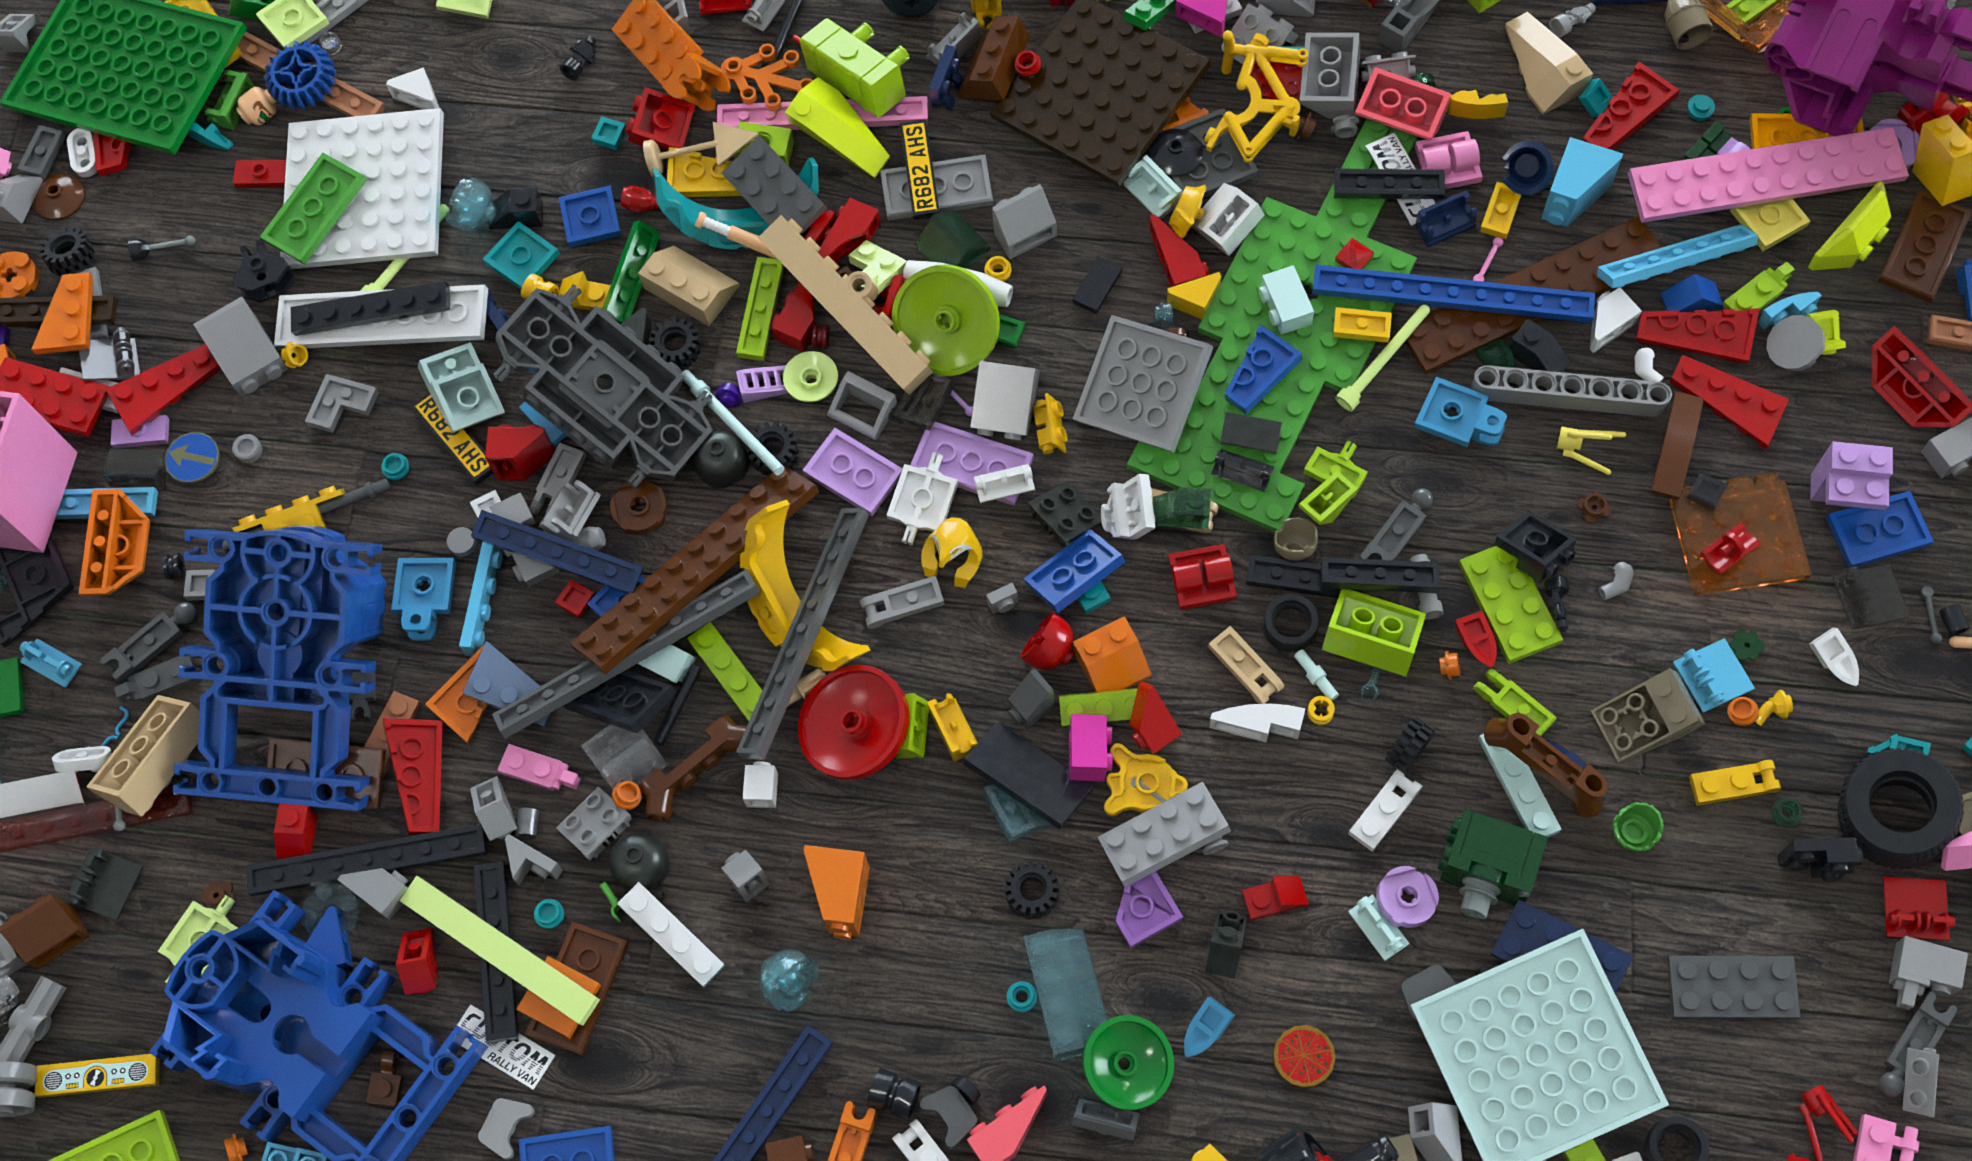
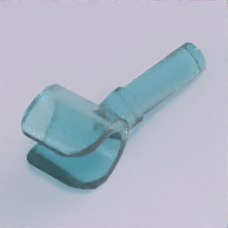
[1360,667,1381,702]

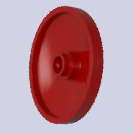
[798,665,909,780]

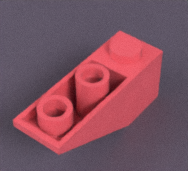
[967,1086,1048,1161]

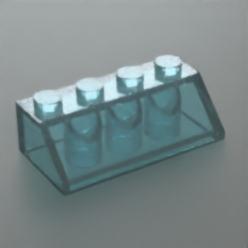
[1023,929,1107,1062]

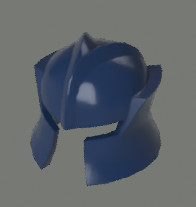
[1502,140,1553,195]

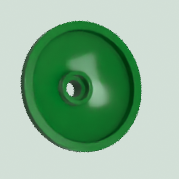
[1082,1015,1174,1110]

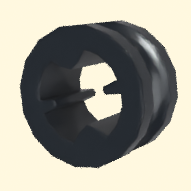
[162,553,185,579]

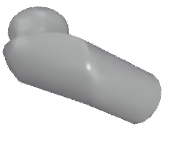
[1599,562,1634,600]

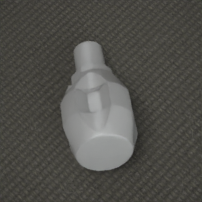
[571,526,606,551]

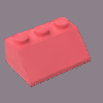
[1355,67,1451,141]

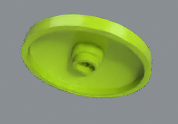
[892,264,1000,376]

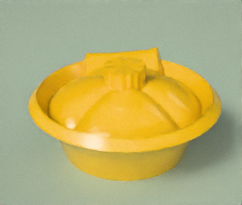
[1169,184,1206,238]

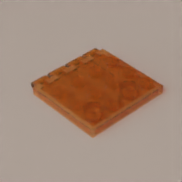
[1670,472,1812,596]

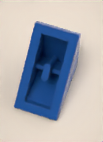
[1660,274,1723,312]

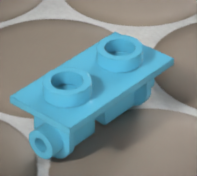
[20,639,83,688]

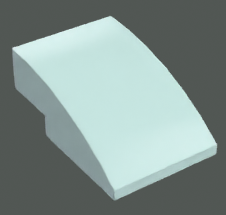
[418,342,505,433]

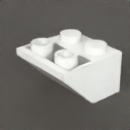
[1191,183,1264,256]

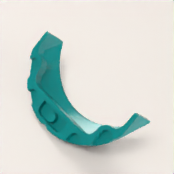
[652,157,819,249]

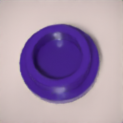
[714,383,742,408]

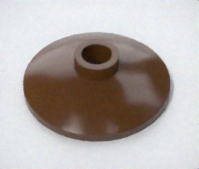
[32,173,85,220]

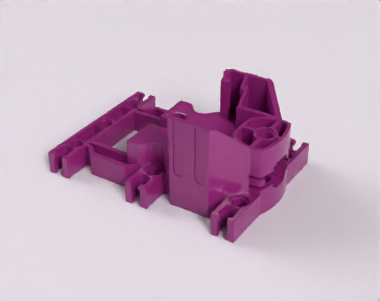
[1764,0,1972,136]

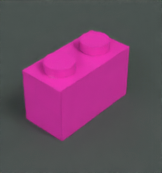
[1069,714,1113,782]

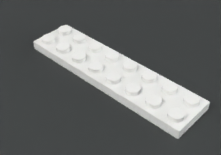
[274,285,488,350]

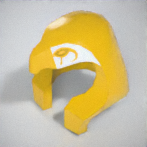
[921,517,983,588]

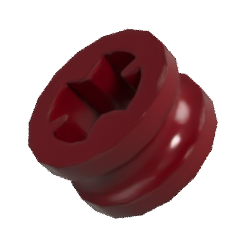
[812,324,830,349]

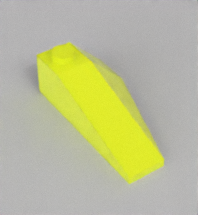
[785,77,890,179]

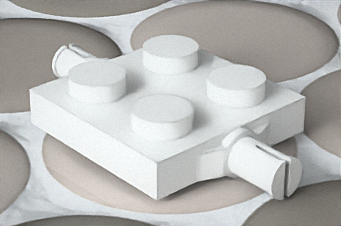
[886,452,959,545]

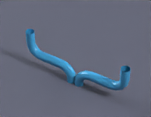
[88,706,129,747]

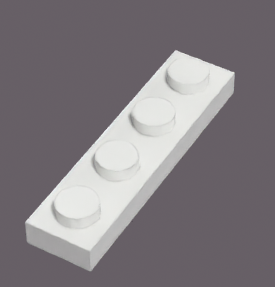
[617,882,725,988]

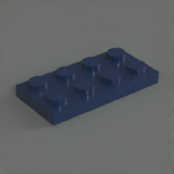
[1491,899,1633,993]

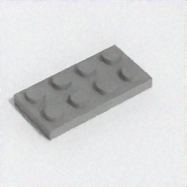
[1098,782,1231,888]

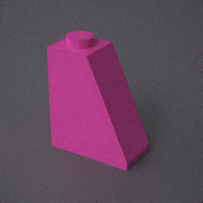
[1176,0,1228,38]

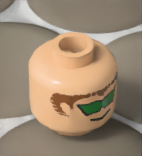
[236,86,277,126]

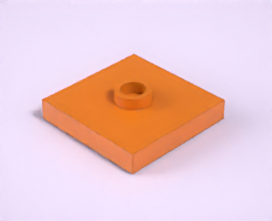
[517,956,601,1039]

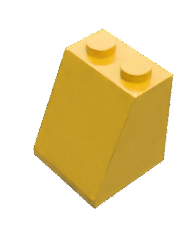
[1912,115,1972,206]

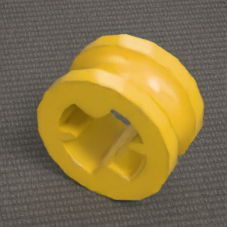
[1307,696,1335,725]

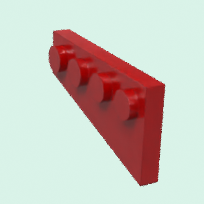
[1583,62,1679,150]
[1635,308,1760,364]
[1670,355,1789,450]
[383,718,443,835]

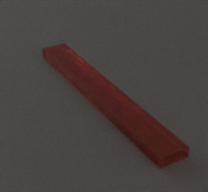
[0,787,193,853]

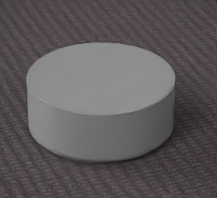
[232,434,263,463]
[447,527,477,557]

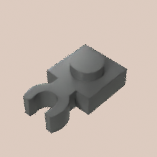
[349,672,376,722]

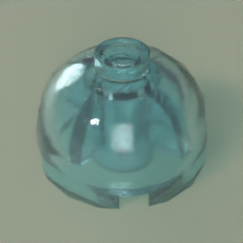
[446,175,496,231]
[758,949,819,1012]

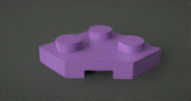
[1116,871,1183,949]

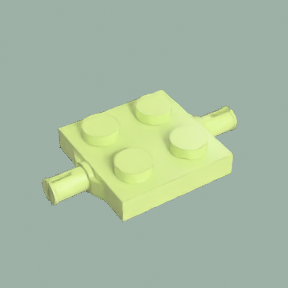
[158,895,238,983]

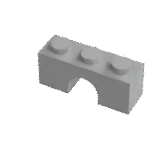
[489,493,560,587]

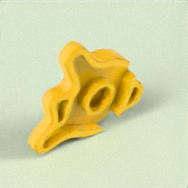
[1104,743,1188,817]

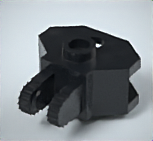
[233,239,295,303]

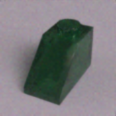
[1153,488,1211,529]

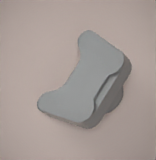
[478,1098,535,1160]

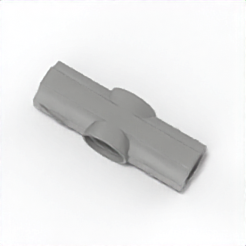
[0,976,66,1063]

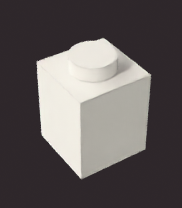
[743,761,778,808]

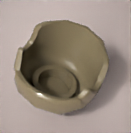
[1274,517,1318,561]

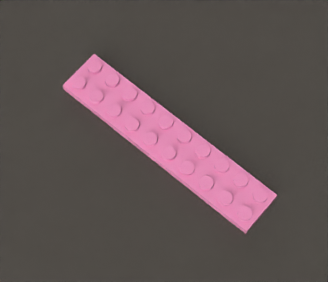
[1627,127,1909,223]

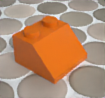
[1073,616,1152,692]

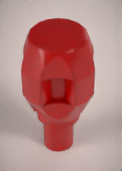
[620,186,660,212]

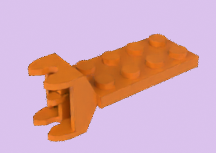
[611,0,731,112]

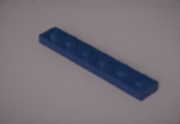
[471,510,644,594]
[713,1025,833,1161]

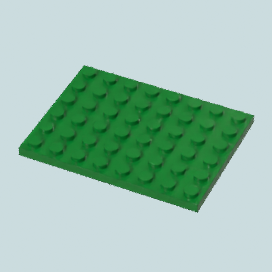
[0,0,247,155]

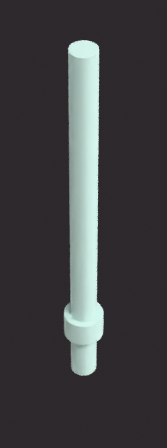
[681,370,784,475]

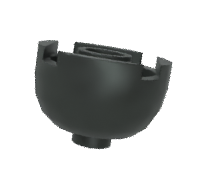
[693,431,750,488]
[609,832,670,891]

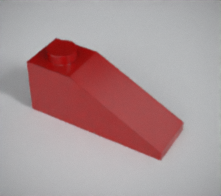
[1149,214,1209,287]

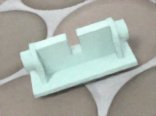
[1348,894,1410,961]

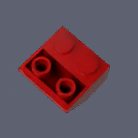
[485,424,555,481]

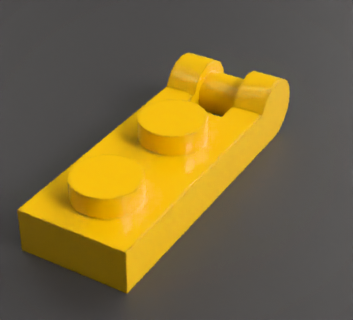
[1689,760,1781,806]

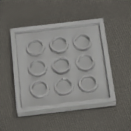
[1073,315,1213,453]

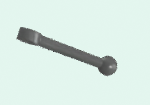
[1920,586,1942,644]

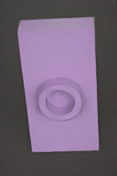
[110,415,169,449]

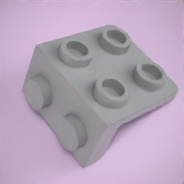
[1221,3,1299,64]

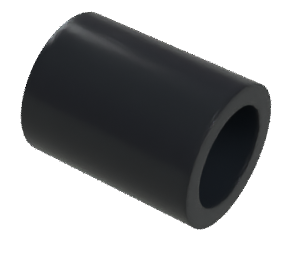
[1939,604,1970,636]

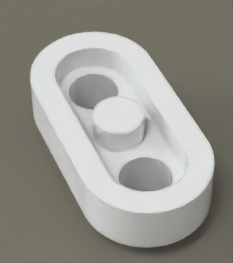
[67,128,97,177]
[52,746,112,772]

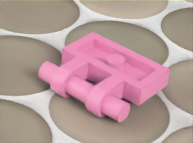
[1853,1114,1920,1161]

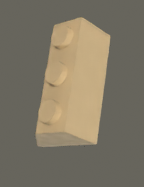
[638,246,740,326]

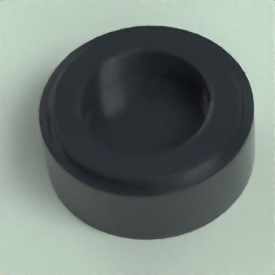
[951,1075,981,1105]

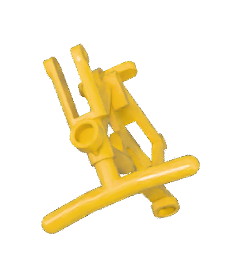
[1204,30,1308,163]

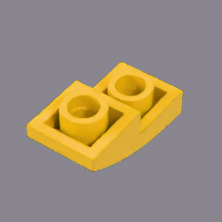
[1447,90,1508,119]

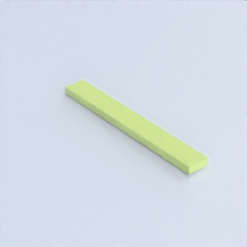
[400,876,600,1026]

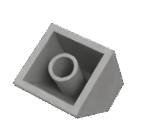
[193,297,289,397]
[970,361,1040,440]

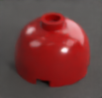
[1020,612,1074,670]

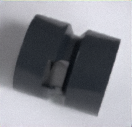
[867,1068,922,1121]

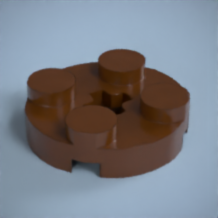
[610,479,668,535]

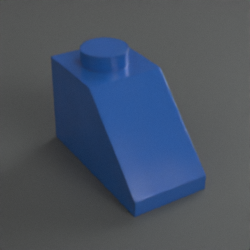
[306,906,353,970]

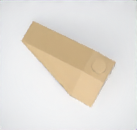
[1505,12,1593,115]

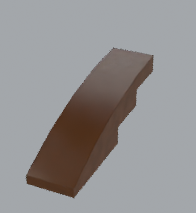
[1650,391,1704,500]

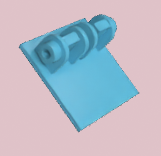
[1673,638,1755,713]

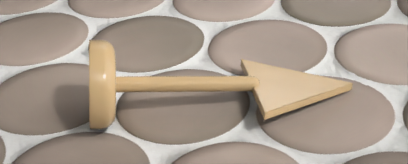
[643,122,759,177]

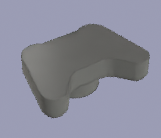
[1400,965,1456,1021]
[920,1086,977,1149]

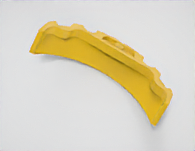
[740,500,870,671]

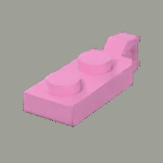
[497,744,581,791]

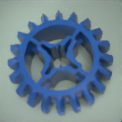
[264,41,337,110]

